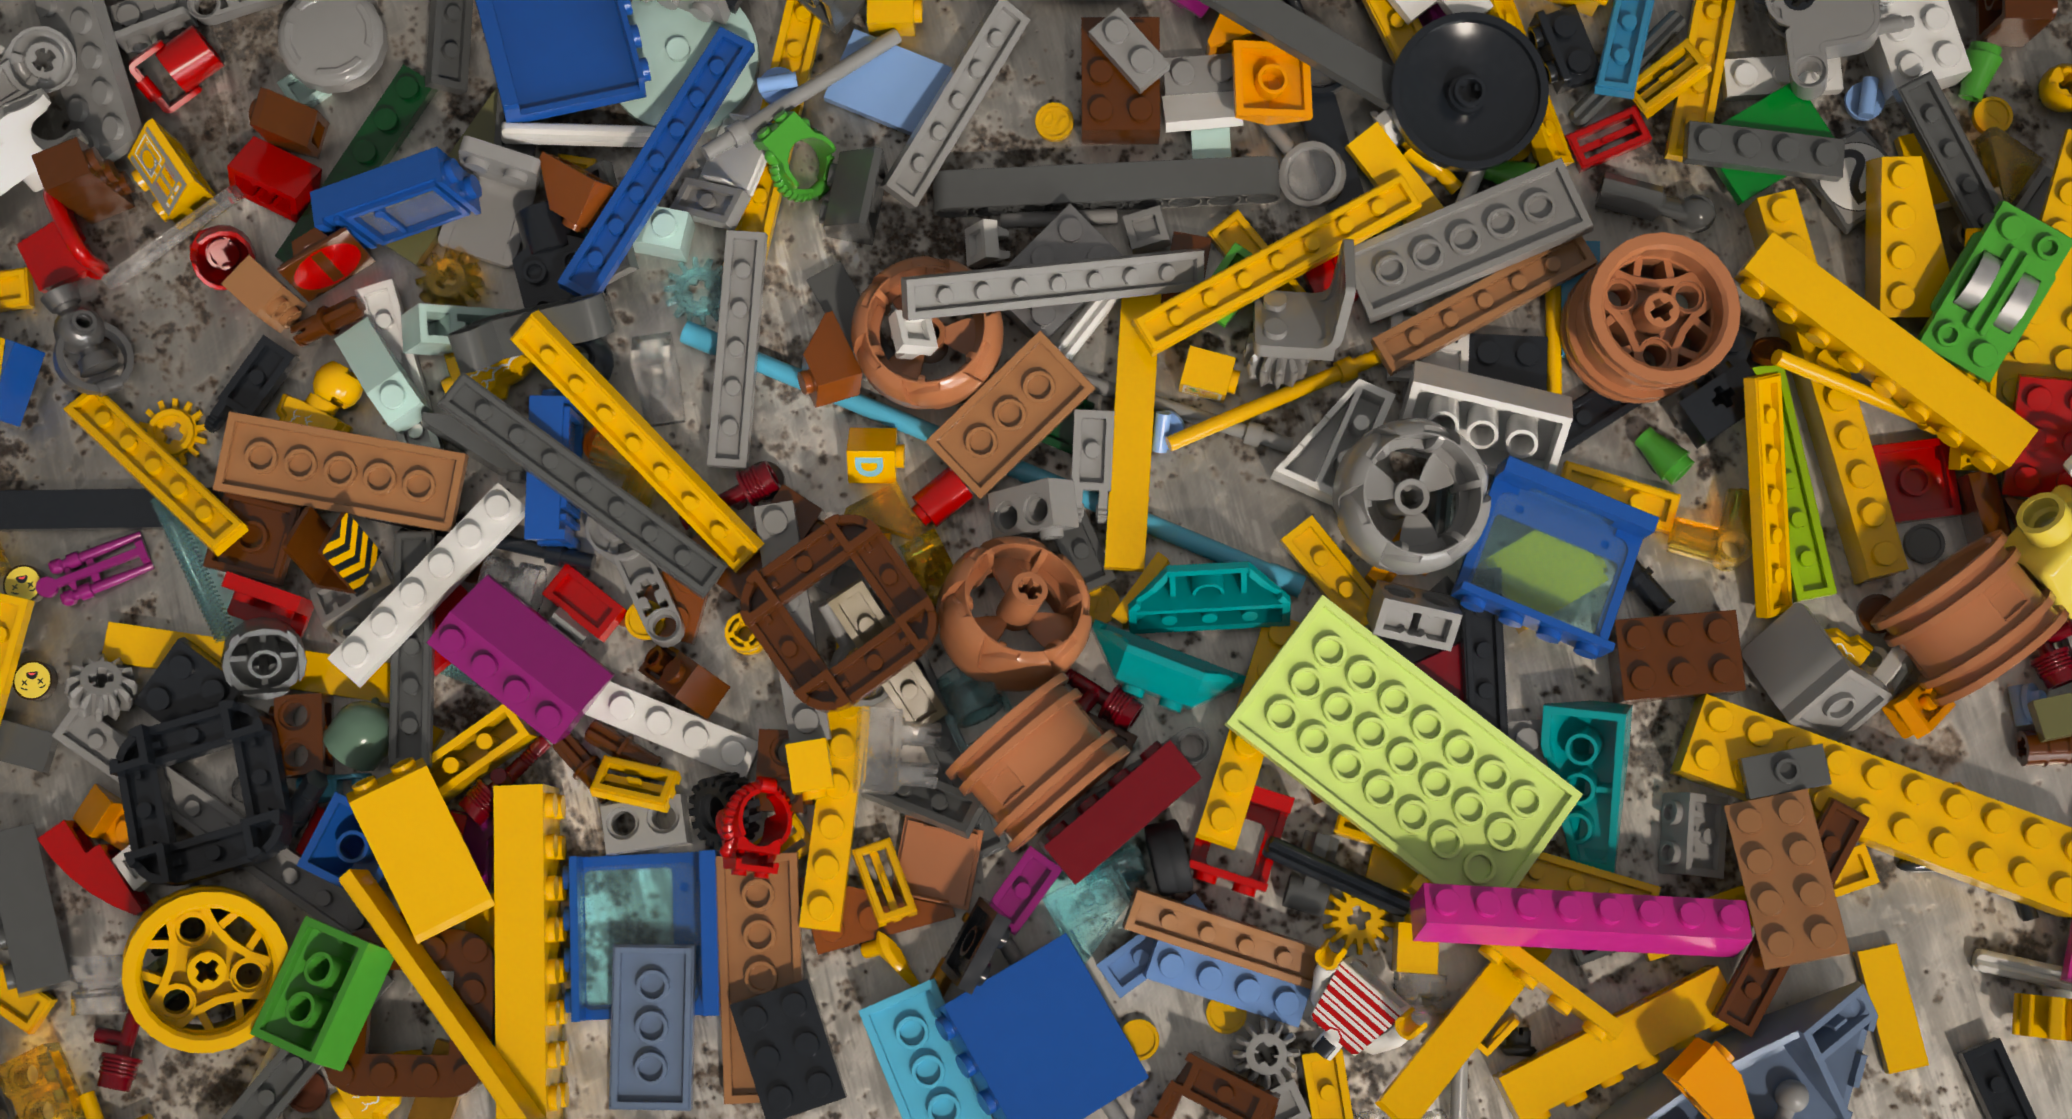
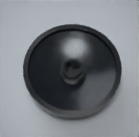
[1389,12,1549,172]

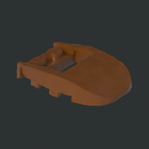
[1147,1051,1281,1119]

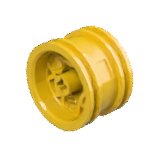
[122,885,289,1053]

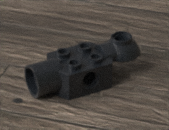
[512,201,616,381]

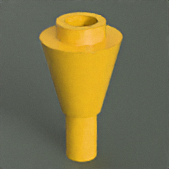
[1401,141,1463,195]

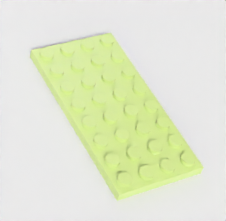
[1224,595,1583,888]

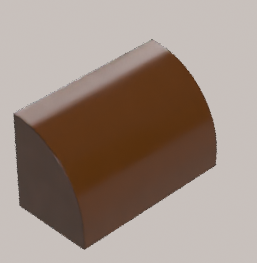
[1956,471,2012,544]

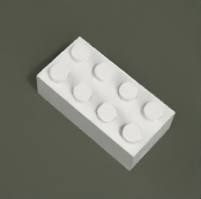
[1863,0,1972,105]
[1395,360,1573,475]

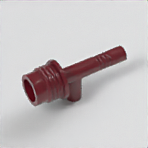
[679,461,781,530]
[2029,619,2072,691]
[1065,668,1144,731]
[458,735,552,826]
[94,1009,143,1092]

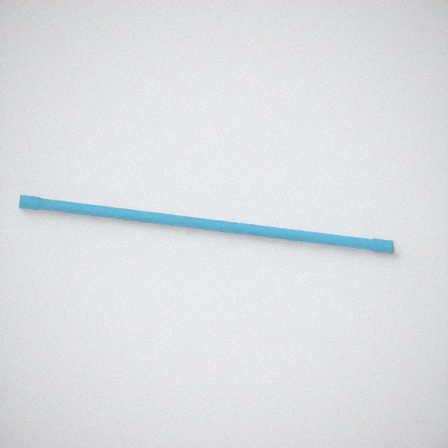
[680,321,1307,598]

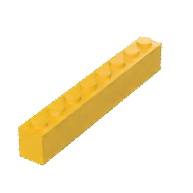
[1733,231,2038,475]

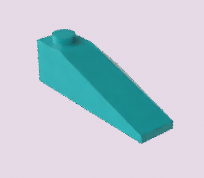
[1541,700,1633,873]

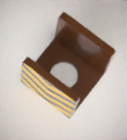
[282,507,382,594]

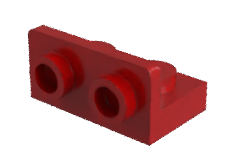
[221,571,314,638]

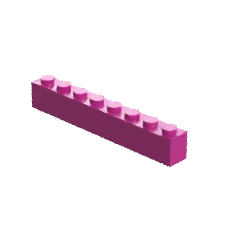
[1410,883,1753,958]

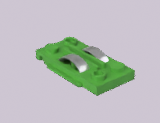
[1917,200,2072,383]

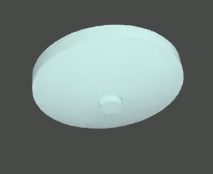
[620,0,760,132]

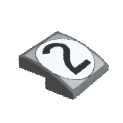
[1799,126,1889,235]

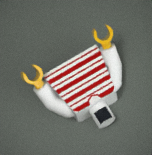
[1311,938,1428,1061]

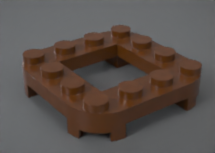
[740,514,939,713]
[324,928,495,1098]

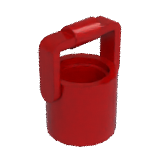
[128,25,225,113]

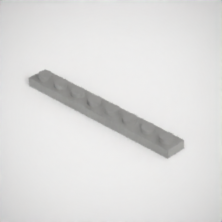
[901,248,1204,321]

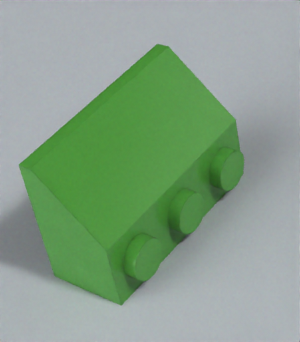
[250,916,394,1071]

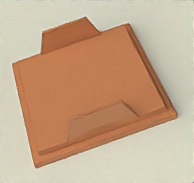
[891,815,984,911]

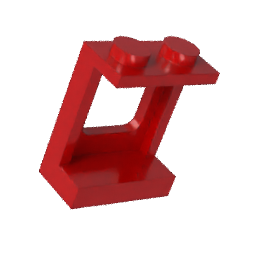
[1189,786,1295,897]

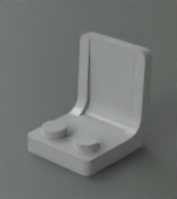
[438,136,541,268]
[1253,239,1356,361]
[1742,602,1893,743]

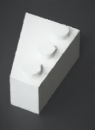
[1270,379,1396,506]

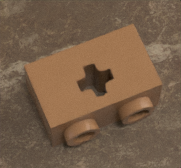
[221,255,307,333]

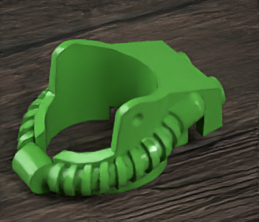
[753,110,836,203]

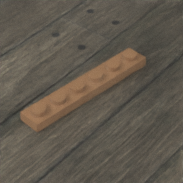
[1370,236,1598,376]
[1122,887,1368,990]

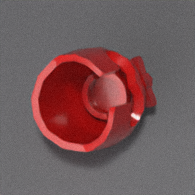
[189,225,256,290]

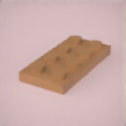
[925,330,1096,499]
[1724,788,1850,970]

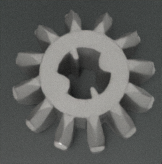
[1242,333,1310,390]
[64,653,137,724]
[1230,1017,1300,1089]

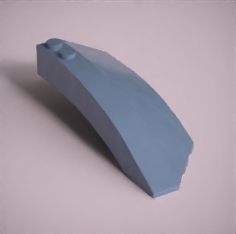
[1595,981,1878,1119]

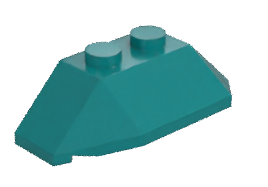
[1128,561,1291,634]
[1092,619,1246,714]

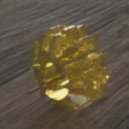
[415,248,485,307]

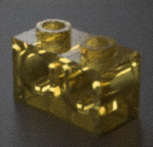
[0,1042,86,1119]

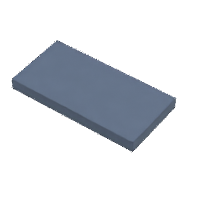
[609,943,696,1111]

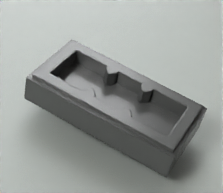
[1737,743,1832,800]

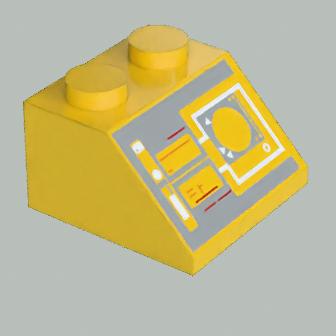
[127,118,221,229]

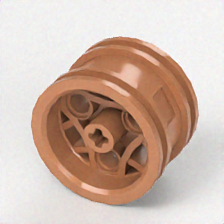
[1560,232,1741,404]
[1870,529,2069,706]
[945,672,1131,853]

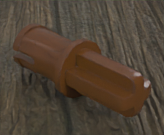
[290,296,366,347]
[584,720,663,780]
[552,733,621,804]

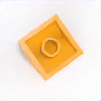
[1232,40,1313,126]

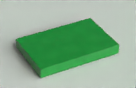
[1713,83,1835,206]

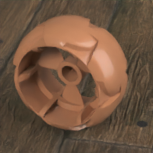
[851,256,1004,410]
[936,536,1092,692]

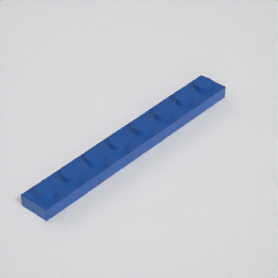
[557,26,755,297]

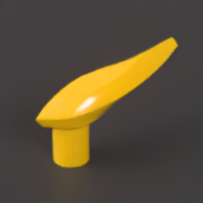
[861,931,921,987]

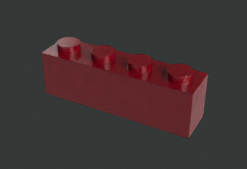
[1044,740,1202,885]

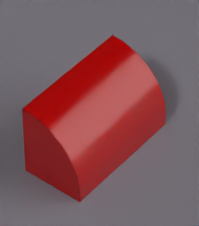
[227,136,322,223]

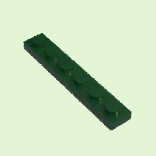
[275,64,438,263]

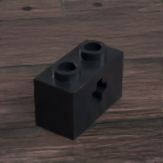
[1669,359,1756,449]

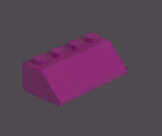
[426,574,615,745]

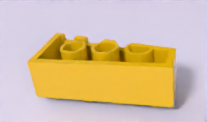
[1865,156,1950,319]

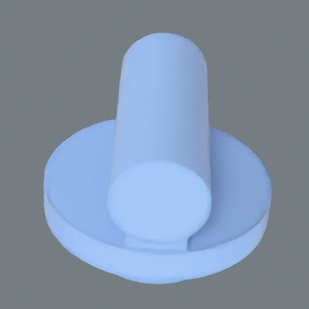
[757,67,799,104]
[1844,76,1885,121]
[1152,410,1185,453]
[2007,683,2047,727]

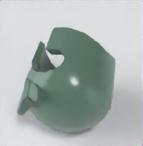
[323,697,389,772]

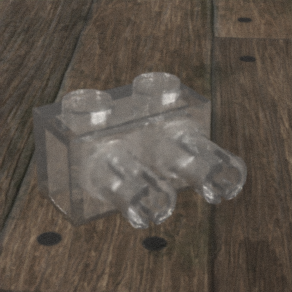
[852,706,941,795]

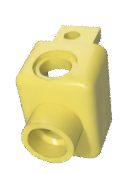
[2003,484,2072,620]

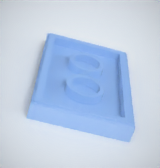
[824,29,952,136]

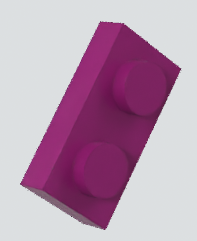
[990,846,1063,936]

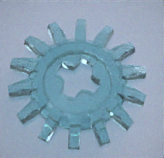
[664,257,723,326]

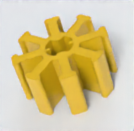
[2012,993,2072,1041]

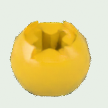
[2038,63,2072,113]
[312,361,363,409]

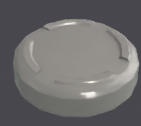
[278,0,388,94]

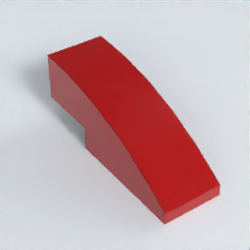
[37,820,153,915]

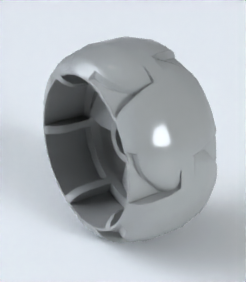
[1332,418,1491,575]

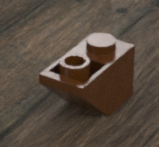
[249,87,329,159]
[638,644,730,720]

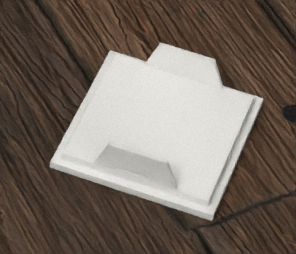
[699,113,773,197]

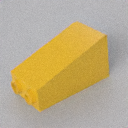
[346,757,495,944]

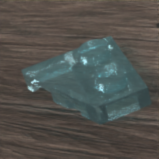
[1042,861,1133,964]

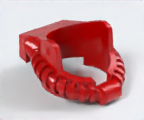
[715,776,793,879]

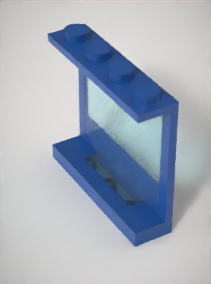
[1450,455,1659,659]
[562,850,721,1022]

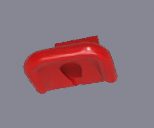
[16,190,110,294]

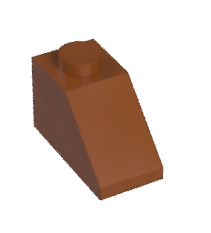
[539,151,617,233]
[797,311,863,408]

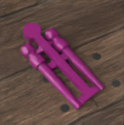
[36,531,155,607]

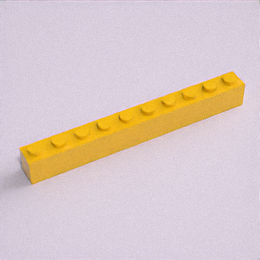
[1744,189,1909,585]

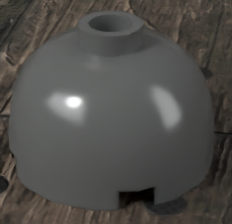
[221,617,307,700]

